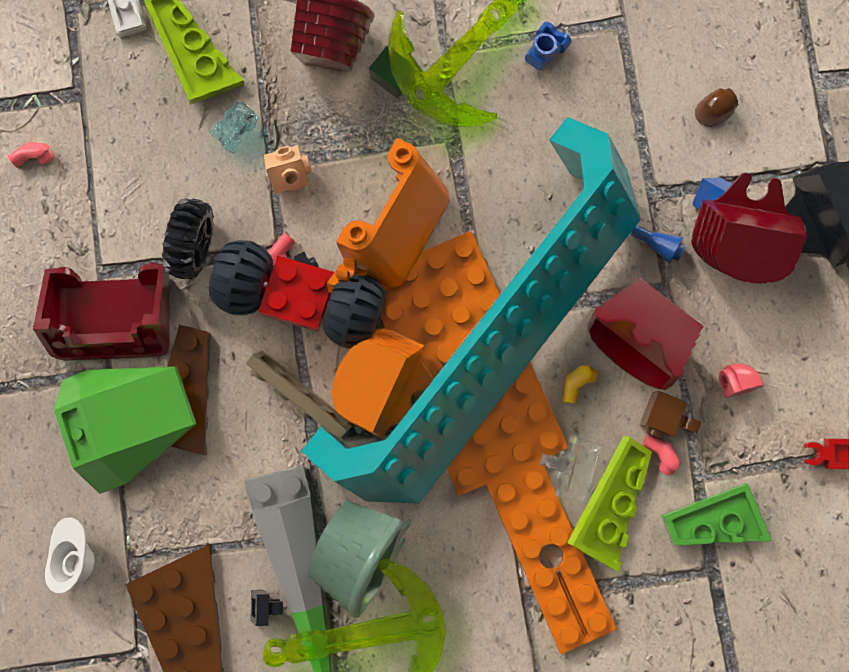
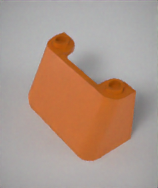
[336,138,450,288]

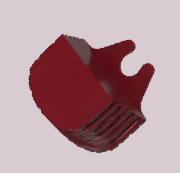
[284,0,375,72]
[691,172,807,284]
[587,278,704,390]

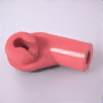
[7,142,54,168]
[268,233,295,268]
[642,434,680,476]

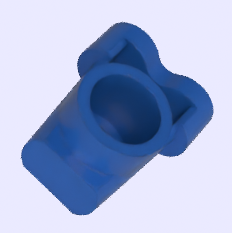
[525,21,572,71]

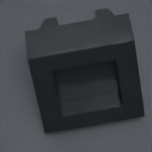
[250,589,283,626]

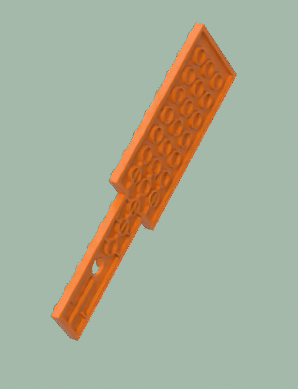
[381,231,617,655]

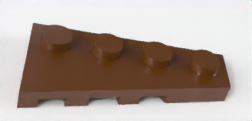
[167,324,211,455]

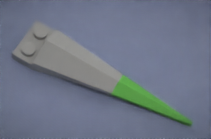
[244,465,331,672]

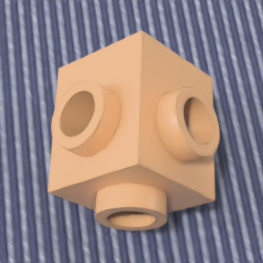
[264,145,312,194]

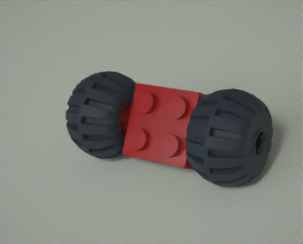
[209,240,386,349]

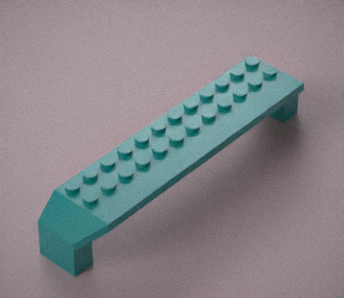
[301,117,641,504]

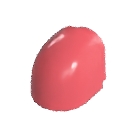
[719,363,765,398]

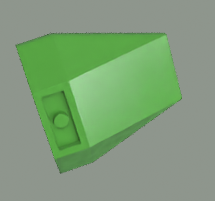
[54,366,196,494]

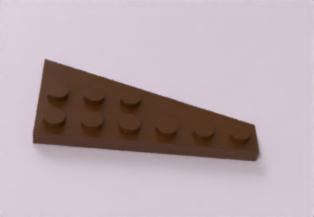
[125,544,224,672]

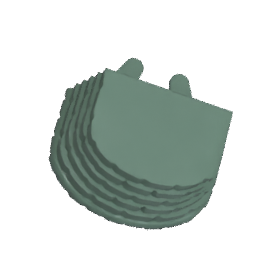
[308,499,412,618]

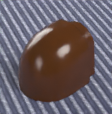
[695,88,739,127]

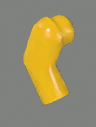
[562,365,597,404]

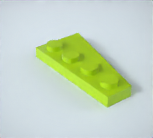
[143,0,244,105]
[567,436,652,573]

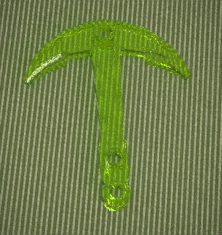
[388,0,526,128]
[263,559,446,672]

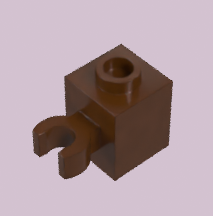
[639,391,701,440]

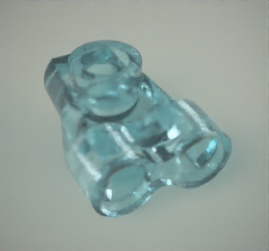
[209,100,257,153]

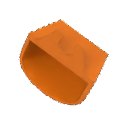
[331,328,434,438]

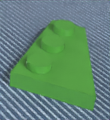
[661,483,771,545]

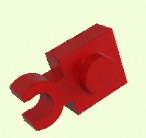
[803,438,849,469]

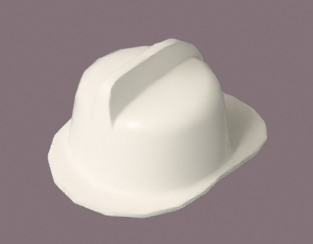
[45,517,95,593]

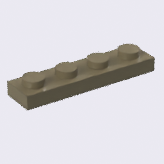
[246,351,354,440]

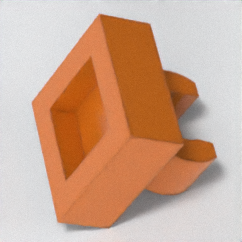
[327,257,368,293]

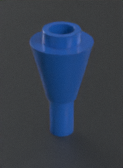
[630,225,686,264]

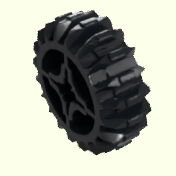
[161,198,214,280]

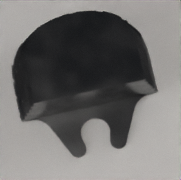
[785,161,849,268]

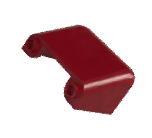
[33,263,170,361]

